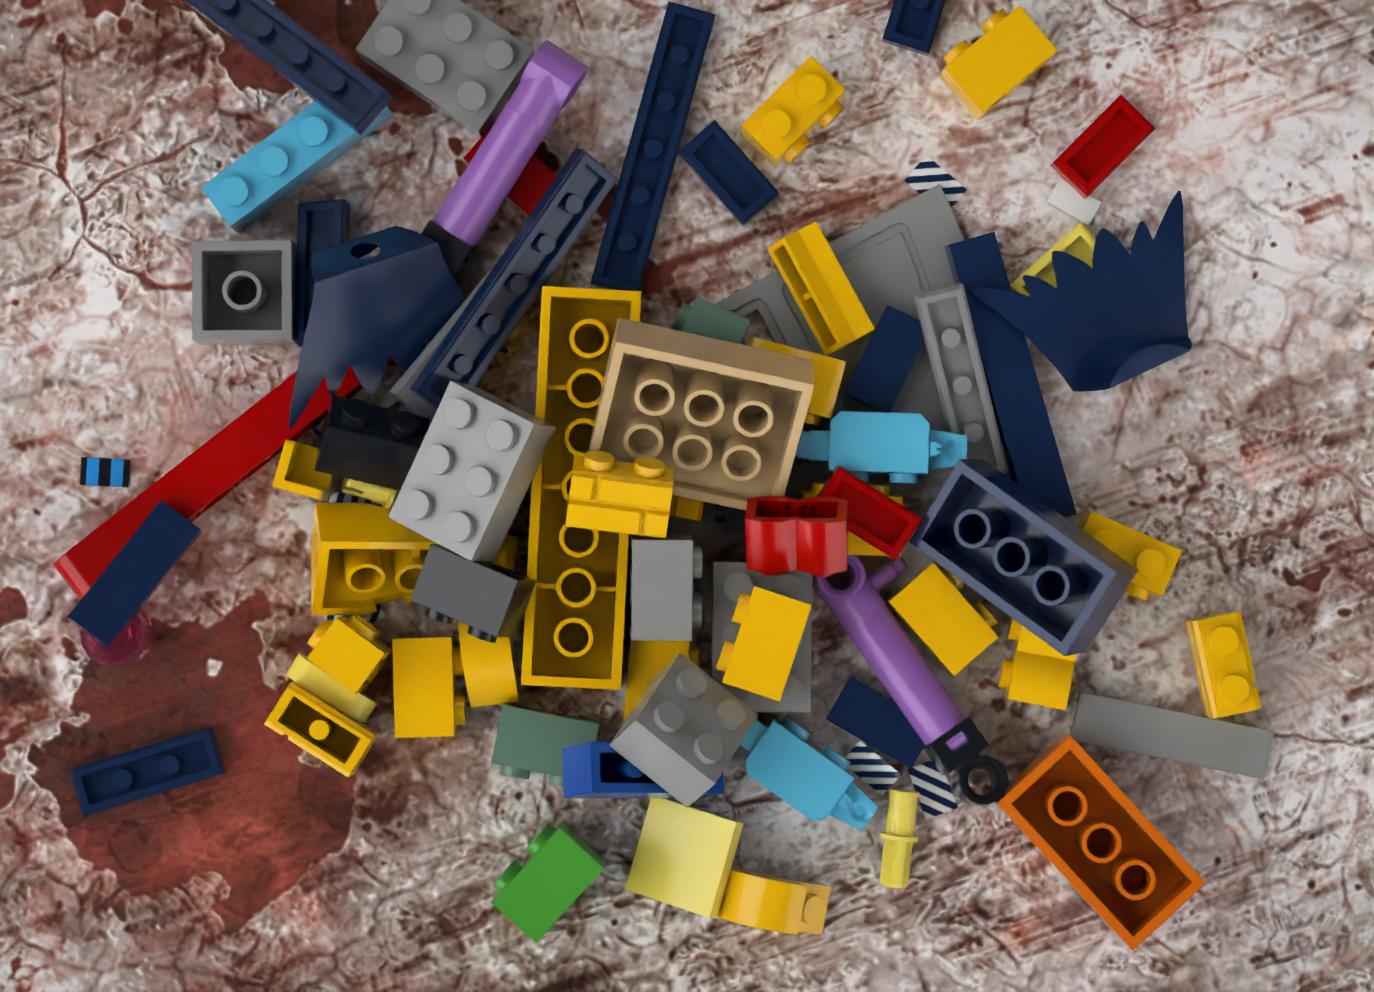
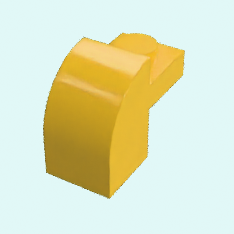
[458,621,520,708]
[718,868,831,935]

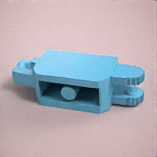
[795,411,967,484]
[740,717,878,830]

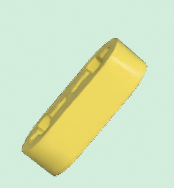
[286,653,378,723]

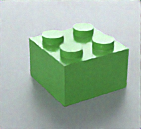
[491,820,606,943]

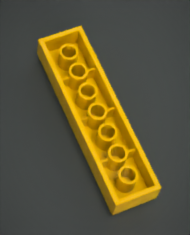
[521,286,642,690]

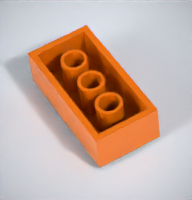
[995,733,1206,951]

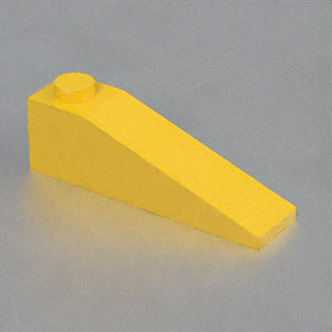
[311,502,518,615]

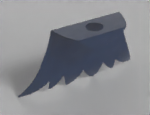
[968,191,1192,392]
[289,226,509,429]

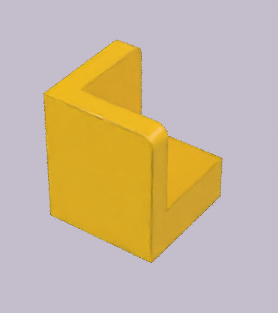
[272,439,335,502]

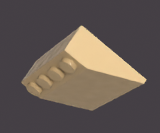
[588,317,815,510]

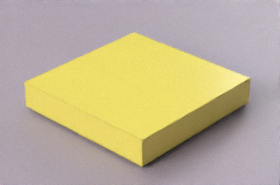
[625,798,744,919]

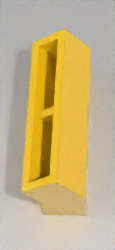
[767,221,875,356]

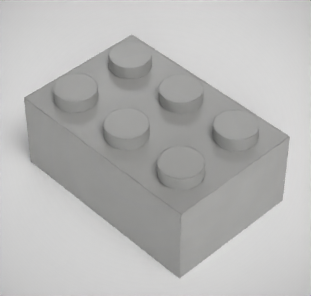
[355,0,535,138]
[388,381,556,562]
[711,562,813,713]

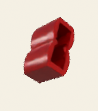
[745,496,848,577]

